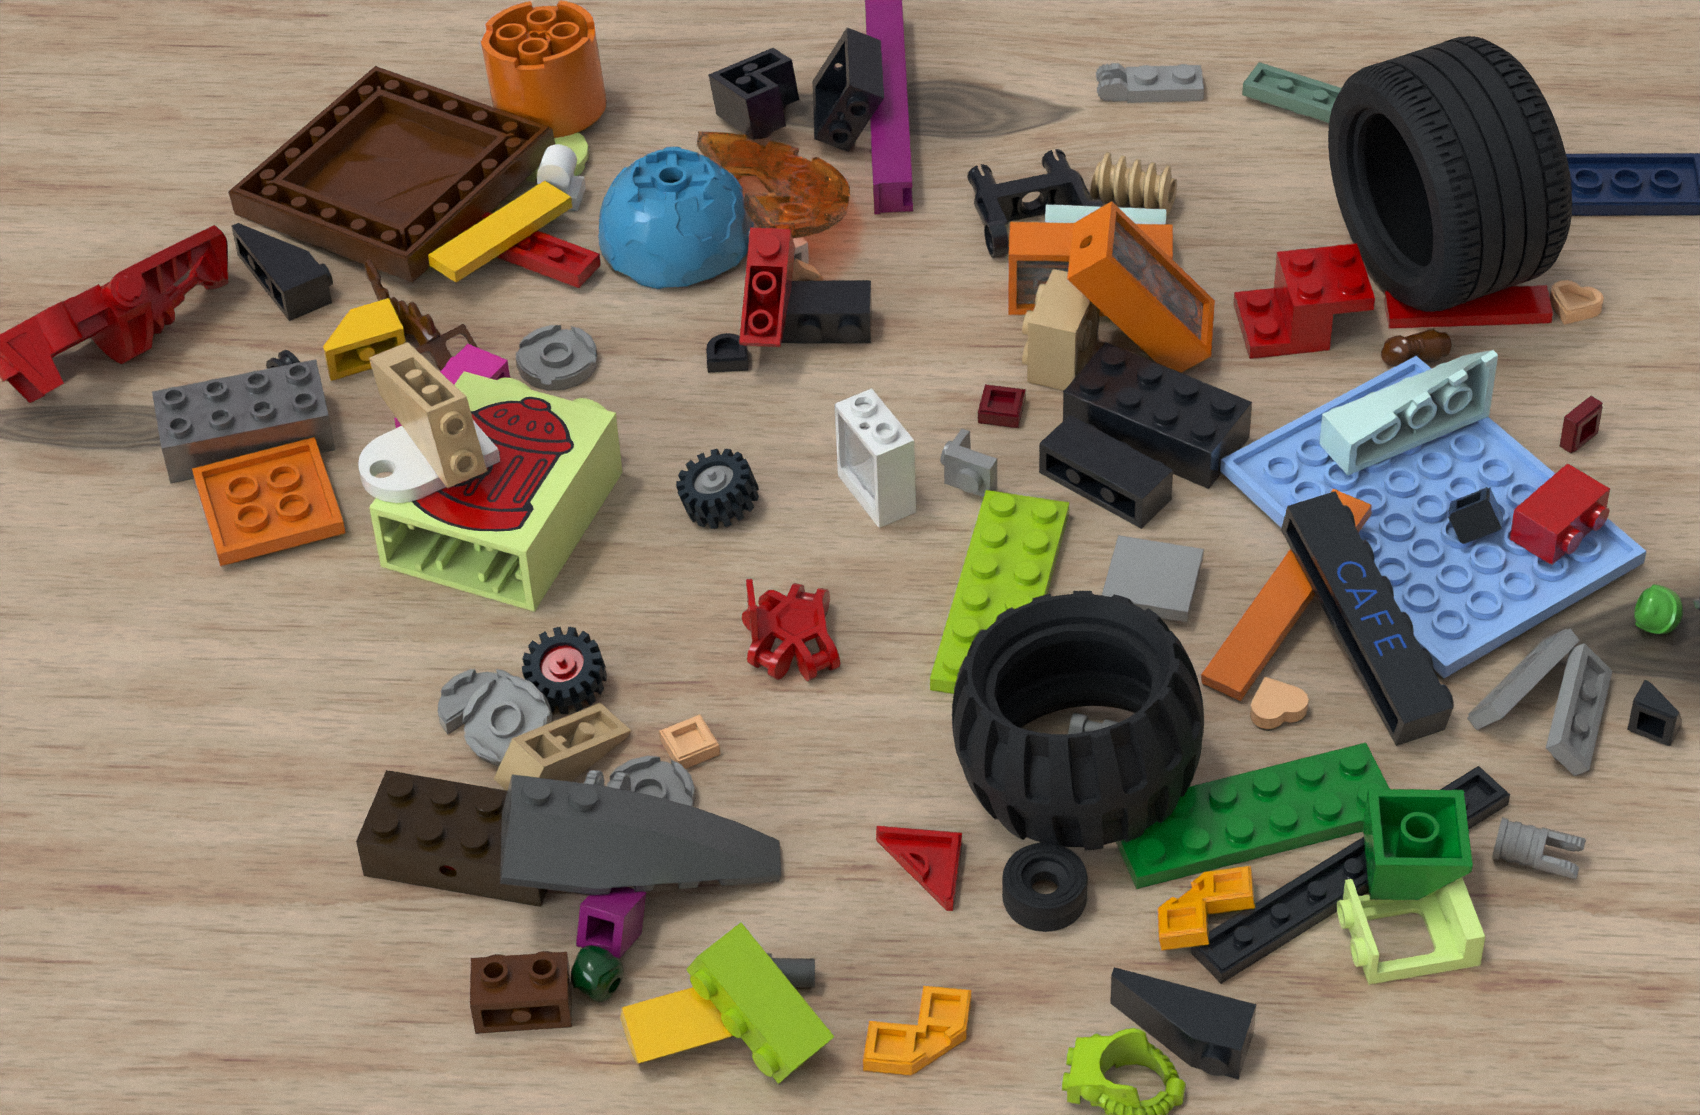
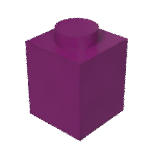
[576,887,646,959]

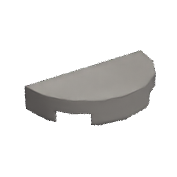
[438,669,513,735]

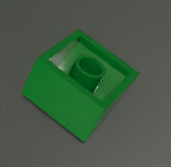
[1363,789,1473,900]

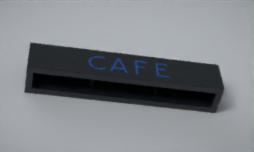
[1281,491,1454,746]

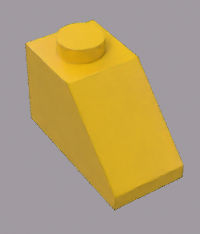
[323,298,406,381]

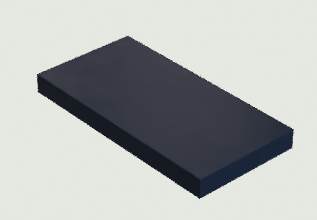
[1566,153,1700,216]

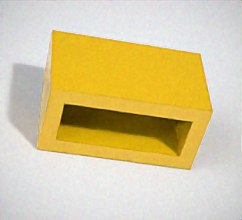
[620,987,733,1064]

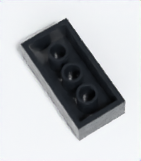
[1063,342,1252,489]

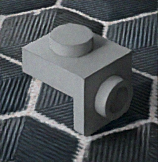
[940,428,997,497]

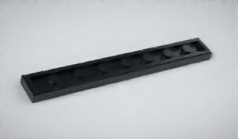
[1190,766,1510,984]

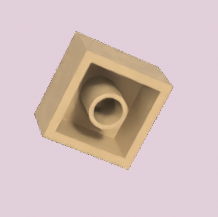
[1022,269,1100,391]

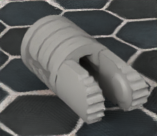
[1492,817,1586,879]

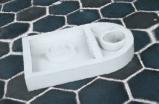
[358,420,500,503]

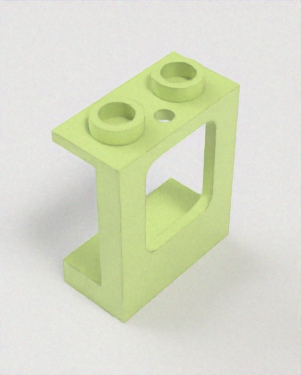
[1337,877,1485,985]

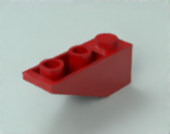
[739,227,795,347]

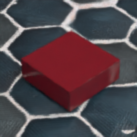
[978,384,1026,428]
[1559,396,1603,454]

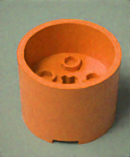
[481,0,607,138]

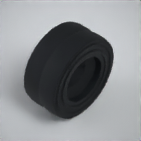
[1002,843,1088,932]

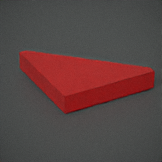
[876,826,963,911]

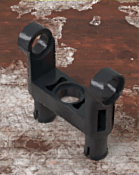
[967,149,1104,257]

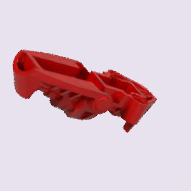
[0,225,229,403]

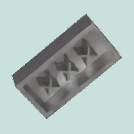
[152,359,336,483]

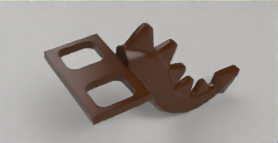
[364,259,478,371]

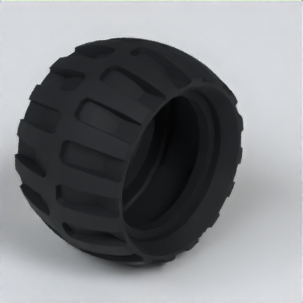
[952,591,1204,851]

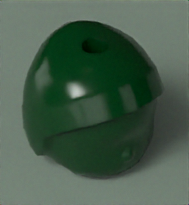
[570,945,624,1002]

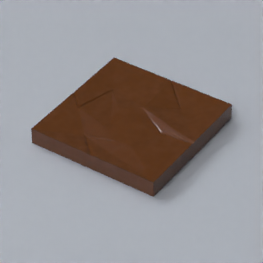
[228,66,555,283]

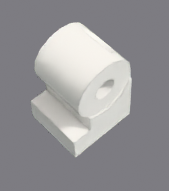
[537,144,586,211]

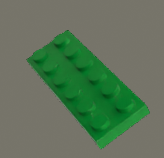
[1116,742,1390,889]

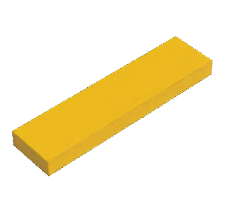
[428,180,572,283]

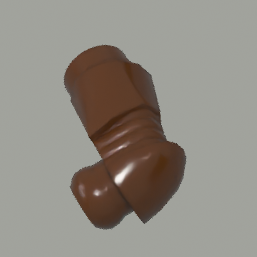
[1381,329,1452,367]

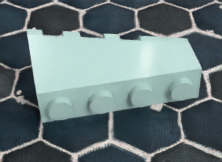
[1319,350,1498,476]

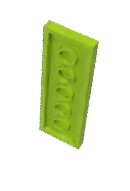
[930,490,1069,694]

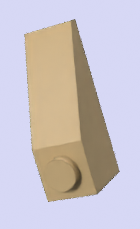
[494,703,631,791]

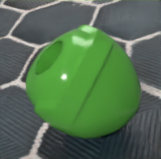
[1634,584,1683,634]

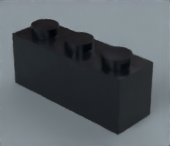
[782,280,872,343]
[1039,415,1173,529]

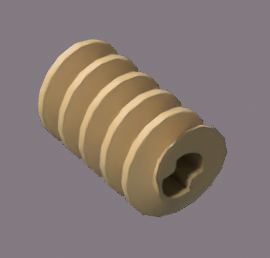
[1090,152,1177,216]

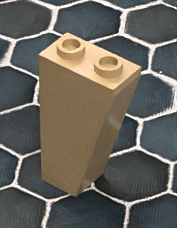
[369,342,487,488]

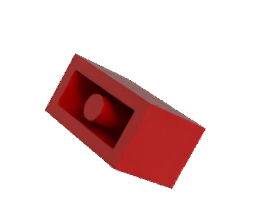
[1510,463,1610,565]

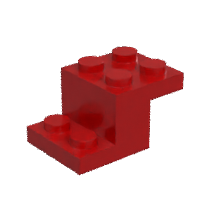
[1233,243,1375,359]

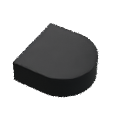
[706,333,748,373]

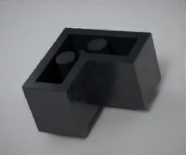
[708,48,800,140]

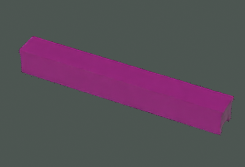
[865,0,913,214]

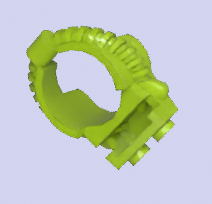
[1062,1028,1186,1115]

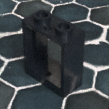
[812,27,884,152]

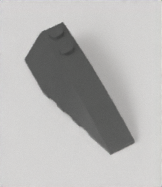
[500,774,781,895]

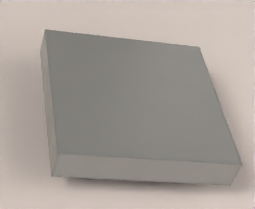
[1102,535,1204,622]

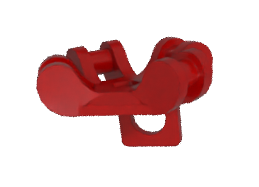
[742,579,841,681]

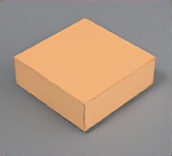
[659,715,720,769]

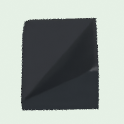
[1448,487,1503,544]
[1627,680,1682,746]

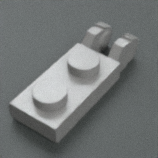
[1096,63,1204,103]

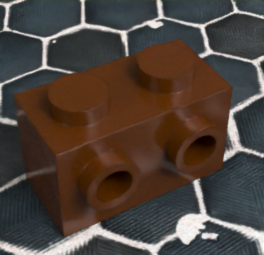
[470,951,572,1034]

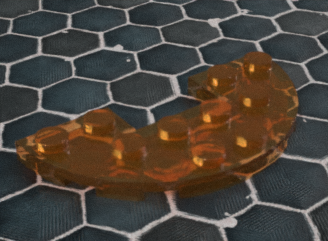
[697,131,850,239]

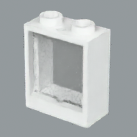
[834,388,916,528]

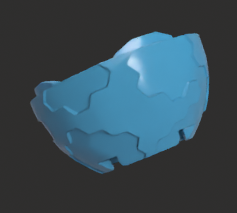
[598,146,754,289]

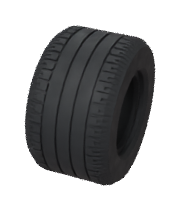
[1328,36,1572,312]

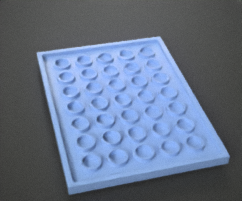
[1220,356,1646,678]

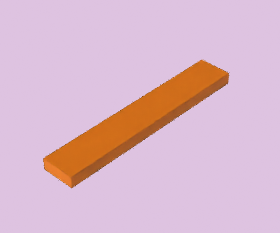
[1201,489,1372,701]

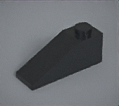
[231,223,333,321]
[1110,967,1256,1080]

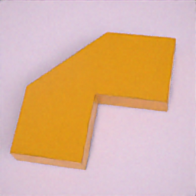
[1158,866,1255,951]
[863,986,972,1075]

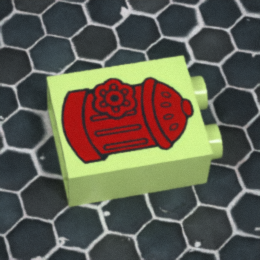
[369,371,623,612]

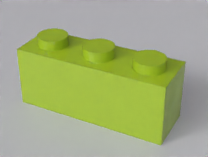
[686,922,835,1084]

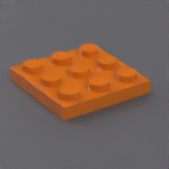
[192,437,346,566]

